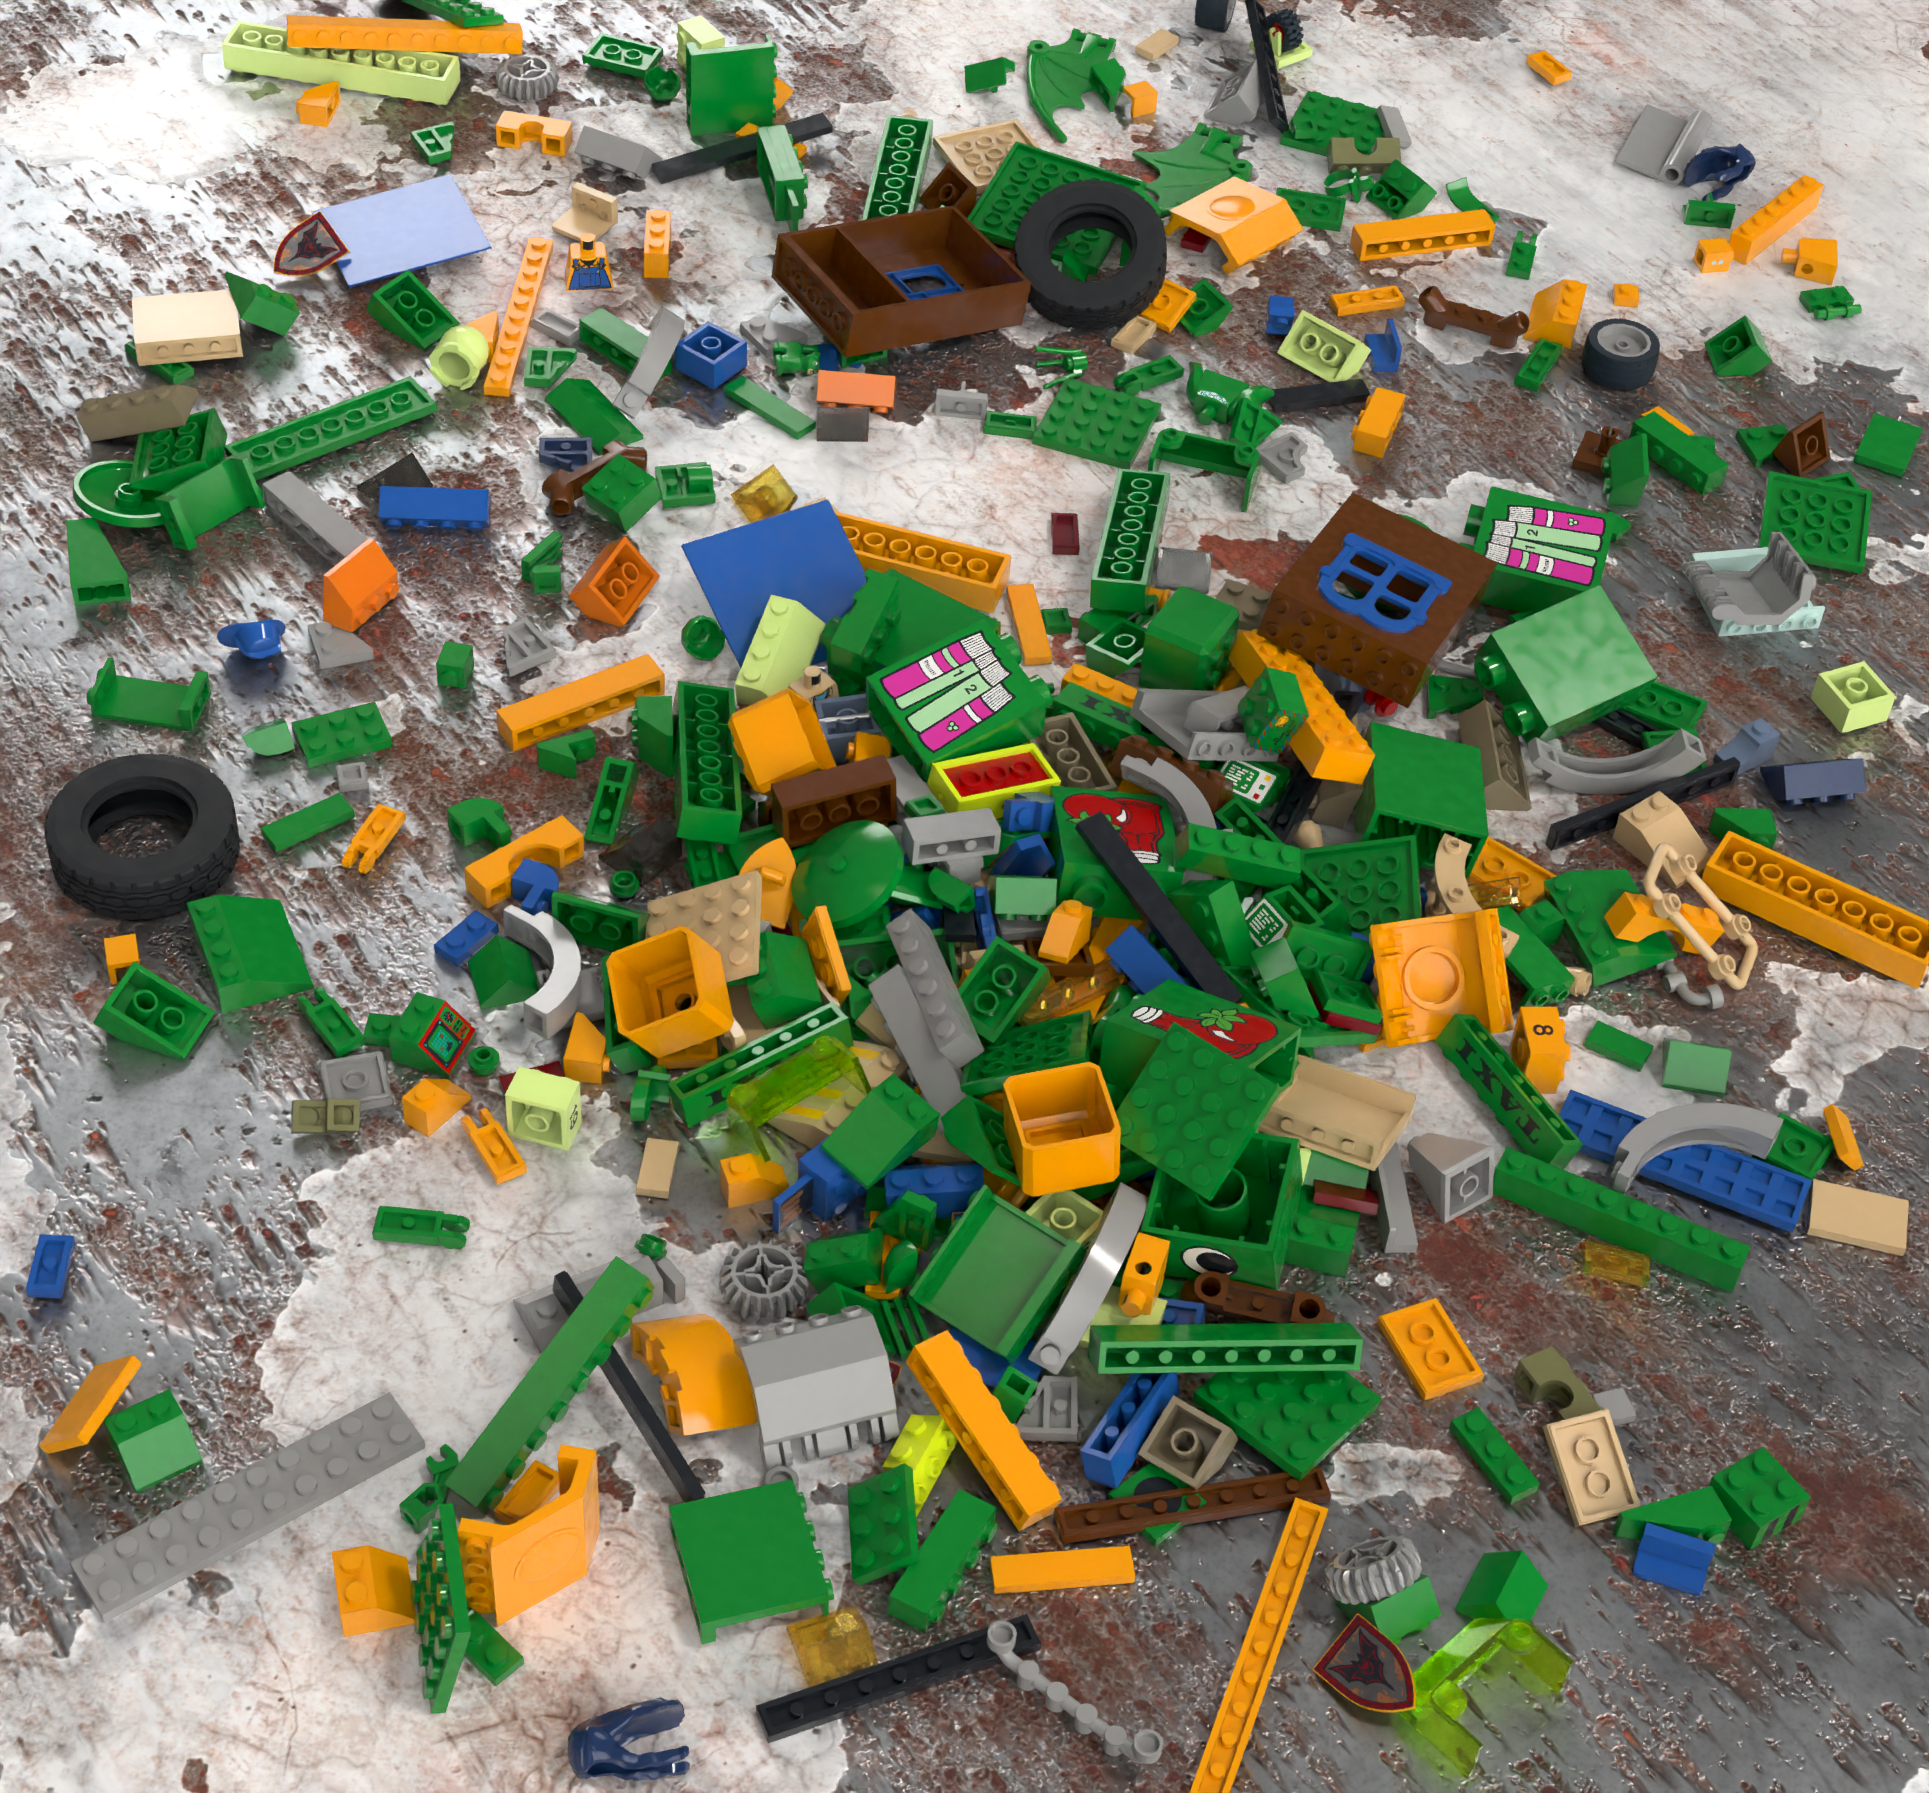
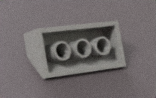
[513,1252,664,1353]

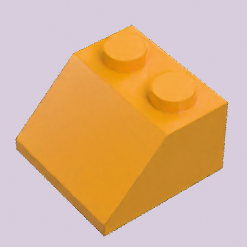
[332,1545,416,1637]

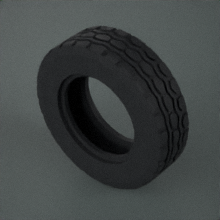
[1014,180,1167,331]
[44,753,240,920]

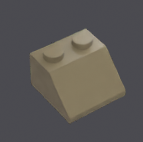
[1138,1395,1238,1490]

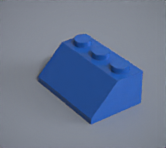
[885,1161,984,1218]

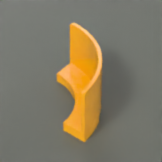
[630,1314,757,1436]

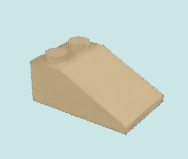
[1613,791,1712,889]

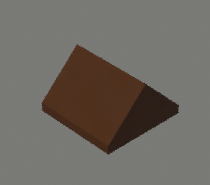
[920,162,977,218]
[1772,411,1831,477]

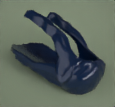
[1683,143,1756,201]
[567,1697,690,1781]

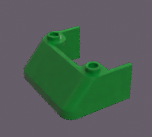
[1148,428,1261,513]

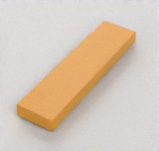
[1006,584,1052,666]
[989,1546,1136,1594]

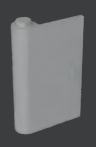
[1615,104,1712,185]

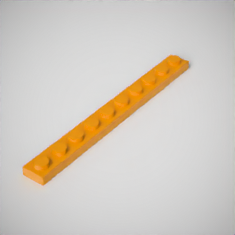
[484,237,554,397]
[1189,1497,1329,1793]

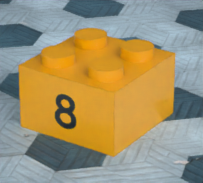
[1509,1007,1571,1094]

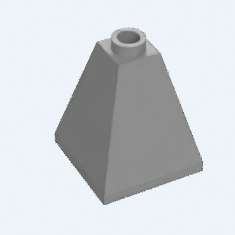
[1407,1133,1495,1224]

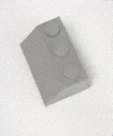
[1204,60,1264,126]
[574,125,663,180]

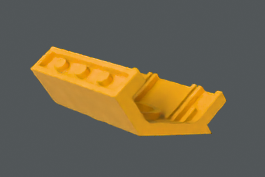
[1164,176,1304,275]
[1369,908,1514,1048]
[457,1444,600,1627]

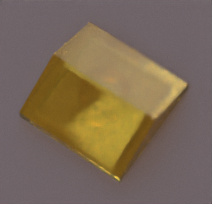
[730,464,798,523]
[1468,876,1522,910]
[1580,1239,1650,1289]
[786,1605,878,1687]

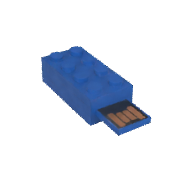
[772,1134,910,1235]

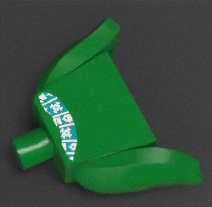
[1186,362,1275,425]

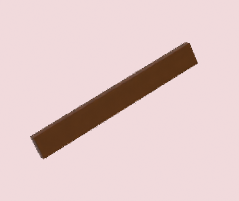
[1054,1467,1331,1544]

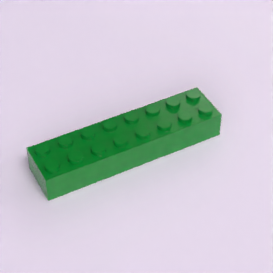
[862,114,933,220]
[1090,468,1171,613]
[672,681,742,845]

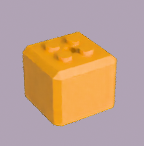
[728,688,837,798]
[606,925,734,1059]
[1003,1062,1121,1197]

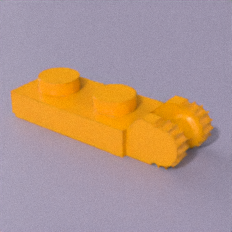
[342,804,406,874]
[461,1108,527,1185]

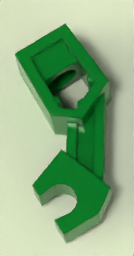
[399,1443,459,1534]

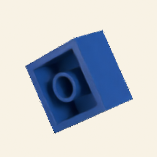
[675,321,747,389]

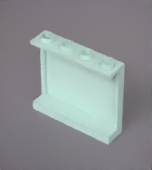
[1690,547,1825,637]

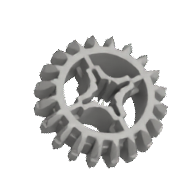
[496,53,559,102]
[719,1238,809,1323]
[1324,1535,1422,1605]

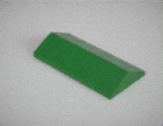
[545,378,643,456]

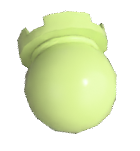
[429,325,489,390]

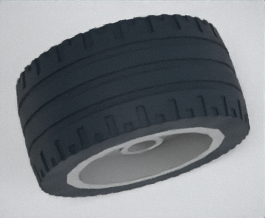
[1195,0,1236,32]
[1581,318,1660,390]

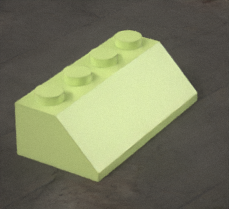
[735,595,826,706]

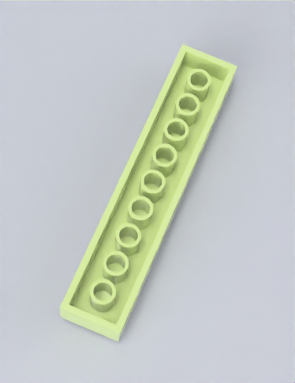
[222,20,461,105]

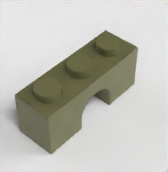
[1326,138,1401,176]
[1513,1346,1604,1422]

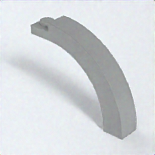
[612,306,685,419]
[1528,728,1707,795]
[1120,755,1218,885]
[503,905,582,1040]
[1610,1103,1784,1195]
[1028,1182,1149,1375]

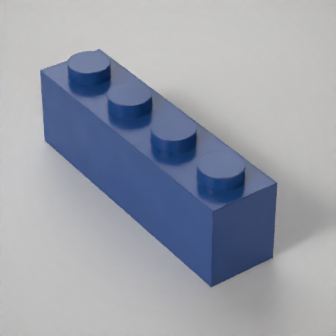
[378,486,491,532]
[1105,925,1192,994]
[1080,1373,1180,1489]

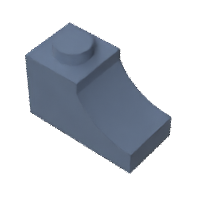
[1713,718,1780,775]

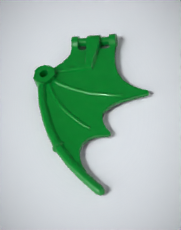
[1026,28,1124,143]
[1133,122,1253,217]

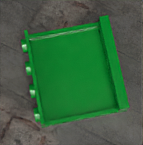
[686,34,777,137]
[909,1184,1086,1365]
[669,1479,834,1644]

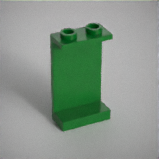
[154,455,265,551]
[87,658,211,732]
[1498,905,1576,1008]

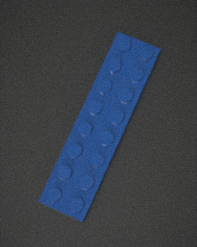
[1559,1089,1812,1233]

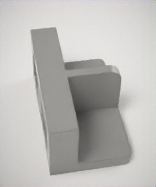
[935,381,988,420]

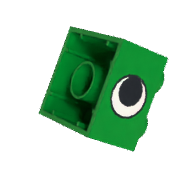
[1141,1132,1303,1290]

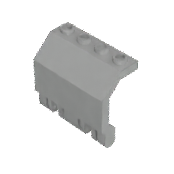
[1682,532,1816,625]
[733,1305,900,1472]

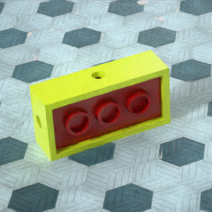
[927,743,1061,819]

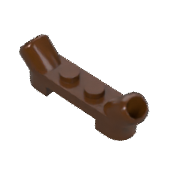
[1418,286,1530,349]
[542,440,647,516]
[1181,1271,1335,1324]

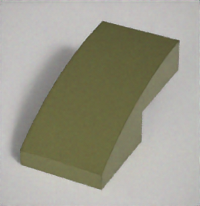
[291,1098,360,1134]

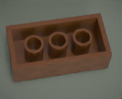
[771,754,897,848]

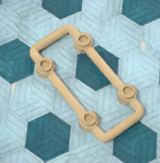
[1643,842,1758,990]

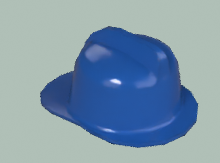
[217,619,286,660]

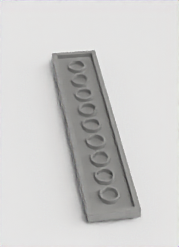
[70,1392,425,1623]

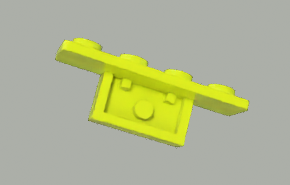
[882,1414,958,1517]

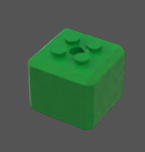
[1138,585,1240,691]

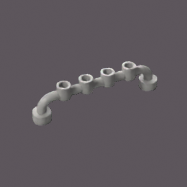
[1636,880,1724,1010]
[987,1621,1163,1764]

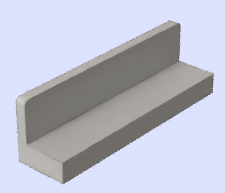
[1369,1143,1418,1253]

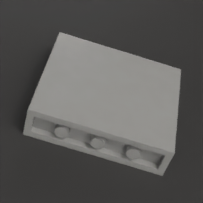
[1130,688,1279,762]

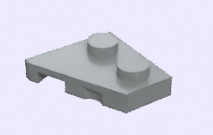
[740,316,808,358]
[503,618,556,677]
[307,621,374,669]
[1014,1376,1078,1442]

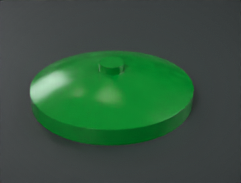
[73,460,166,528]
[792,820,904,929]

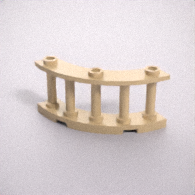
[1424,833,1520,980]

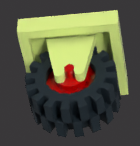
[1250,8,1313,69]

